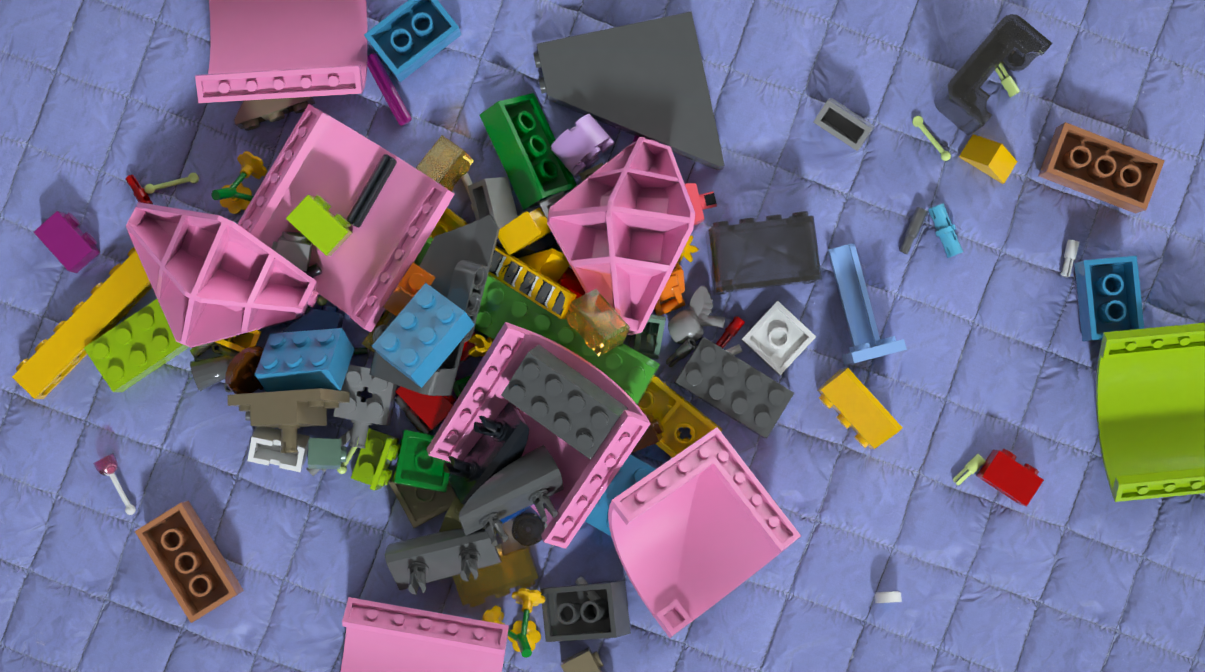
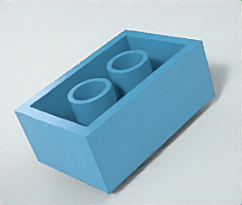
[364,0,462,82]
[1074,256,1144,341]
[372,283,475,388]
[255,328,354,392]
[585,454,656,536]

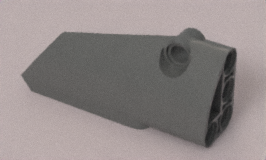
[369,215,500,396]

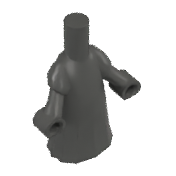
[190,343,240,393]

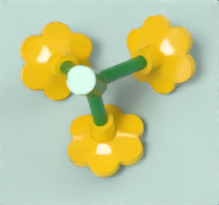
[211,151,268,214]
[482,588,545,658]

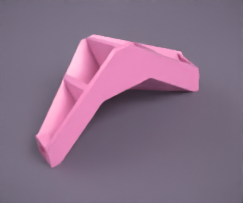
[547,137,695,335]
[126,202,319,348]

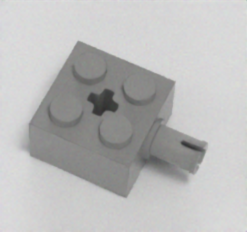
[334,365,397,449]

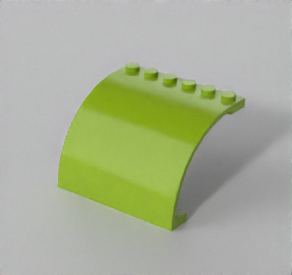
[1096,323,1205,502]

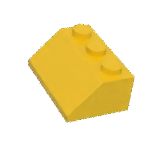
[817,368,903,449]

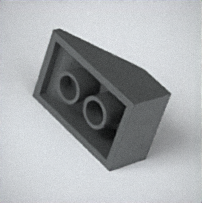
[540,580,631,642]

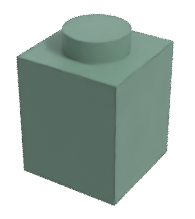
[308,438,347,469]

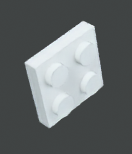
[741,301,816,375]

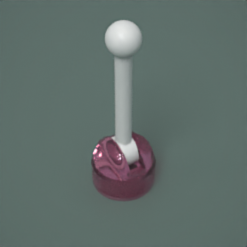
[93,453,136,515]

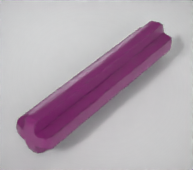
[367,53,412,126]

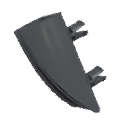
[459,445,564,546]
[385,528,502,595]

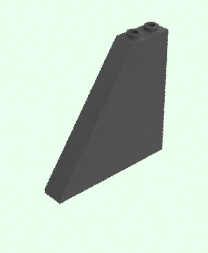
[533,11,725,170]

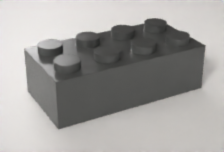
[674,337,794,439]
[501,345,628,460]

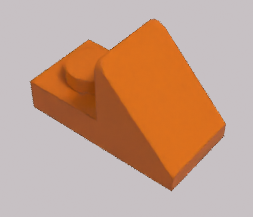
[383,262,436,316]

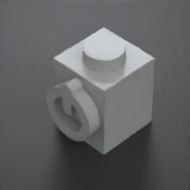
[272,232,313,271]

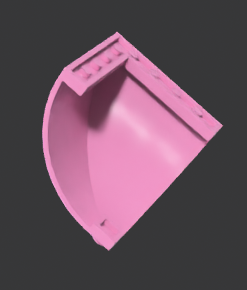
[608,427,801,638]

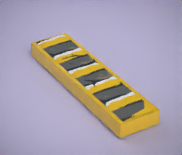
[488,245,577,319]

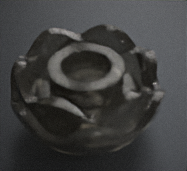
[512,512,545,546]

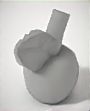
[668,286,725,344]

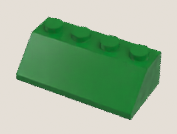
[480,93,577,210]

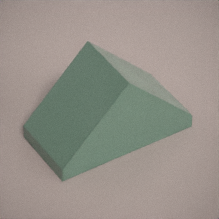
[634,315,666,359]

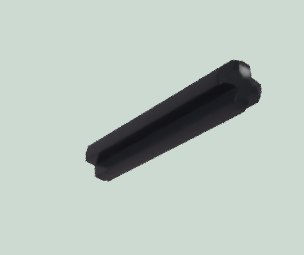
[347,154,397,228]

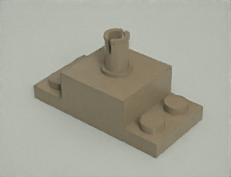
[227,388,350,453]

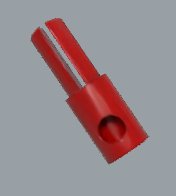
[125,174,153,205]
[716,316,745,349]

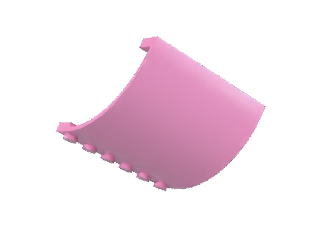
[195,0,368,103]
[238,104,455,332]
[427,322,651,549]
[340,597,509,672]

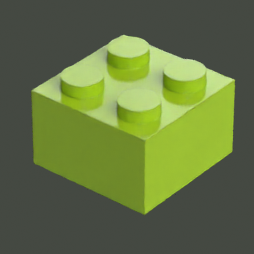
[286,195,352,256]

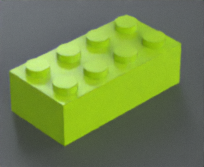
[84,299,189,392]

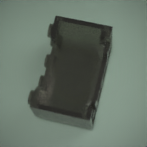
[934,14,1052,136]
[705,211,822,296]

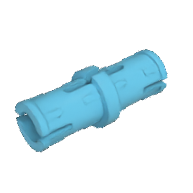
[928,203,964,258]

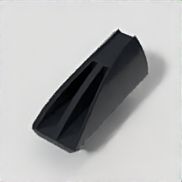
[443,402,529,505]

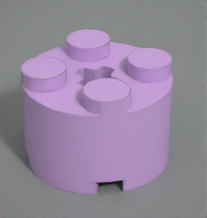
[551,114,614,176]

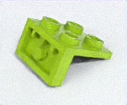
[351,428,400,491]

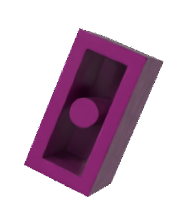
[34,211,100,273]

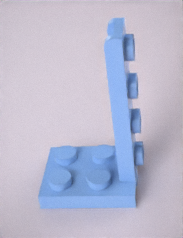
[828,243,907,365]

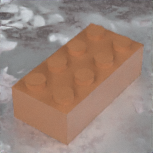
[1038,122,1165,214]
[135,501,244,623]

